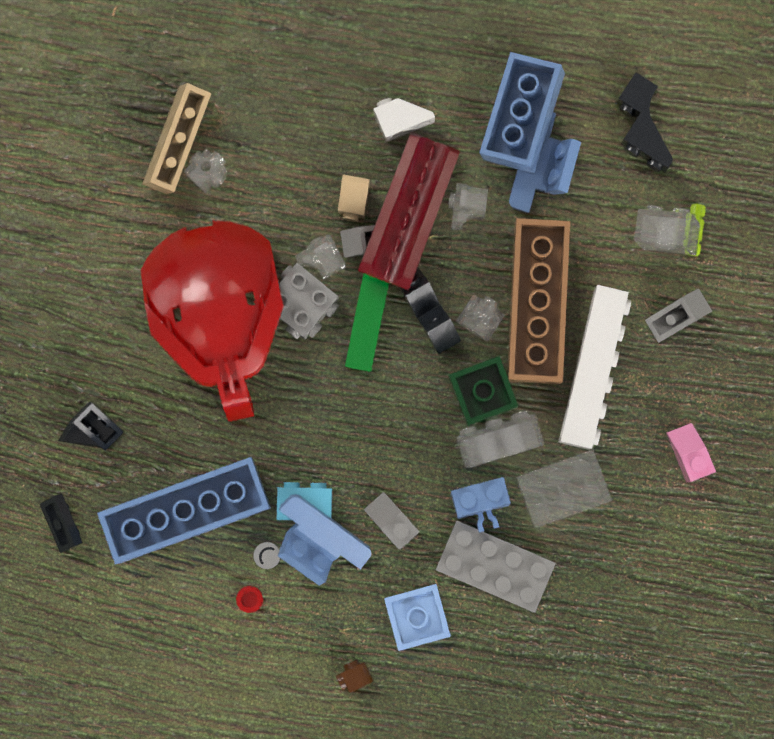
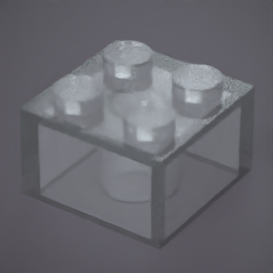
[634,205,700,255]

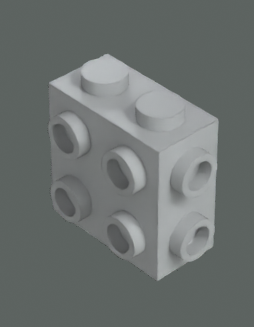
[279,263,339,340]

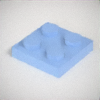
[384,584,451,651]

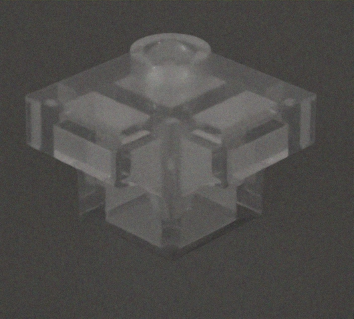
[448,183,488,230]
[295,234,346,280]

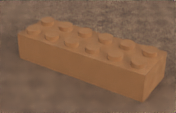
[507,218,570,384]

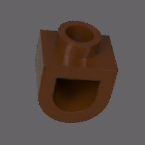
[336,659,374,693]

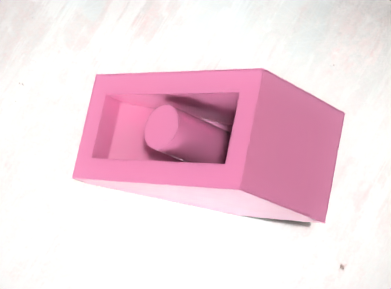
[666,423,716,483]

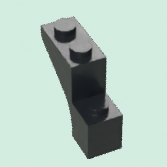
[616,72,673,172]
[397,267,461,354]

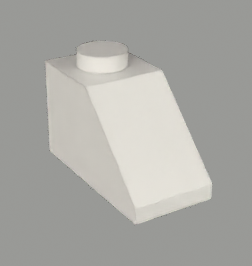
[373,98,435,142]

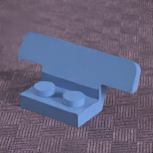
[509,112,581,213]
[278,494,371,586]

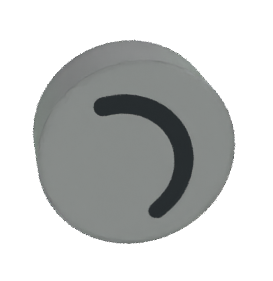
[254,542,281,569]

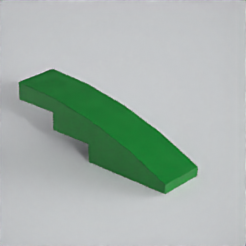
[345,274,389,372]

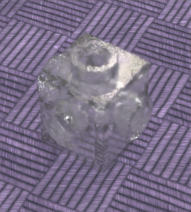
[184,149,227,194]
[456,295,505,342]

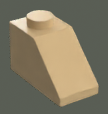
[338,175,370,222]

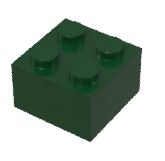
[448,356,518,427]

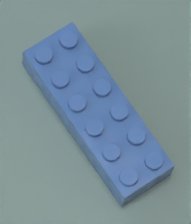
[97,457,271,564]

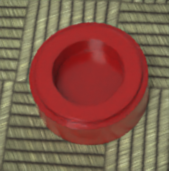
[236,586,263,613]

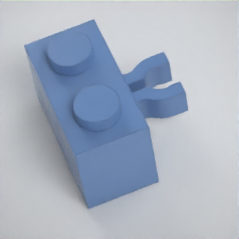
[451,477,510,533]

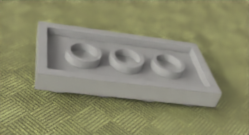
[436,521,556,613]

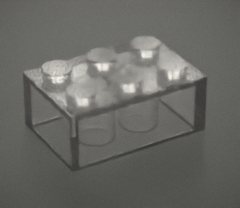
[455,410,545,470]
[515,450,612,529]

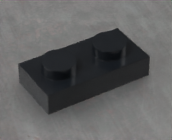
[40,493,83,553]

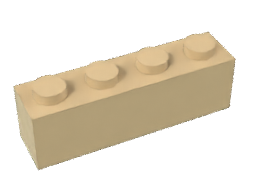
[142,83,211,194]

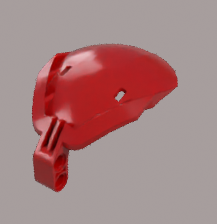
[140,221,284,422]

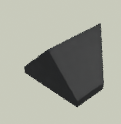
[58,401,124,451]

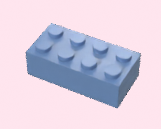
[480,52,565,173]

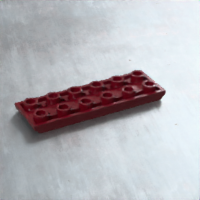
[358,132,460,290]

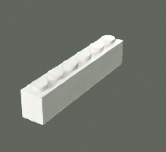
[558,285,631,450]

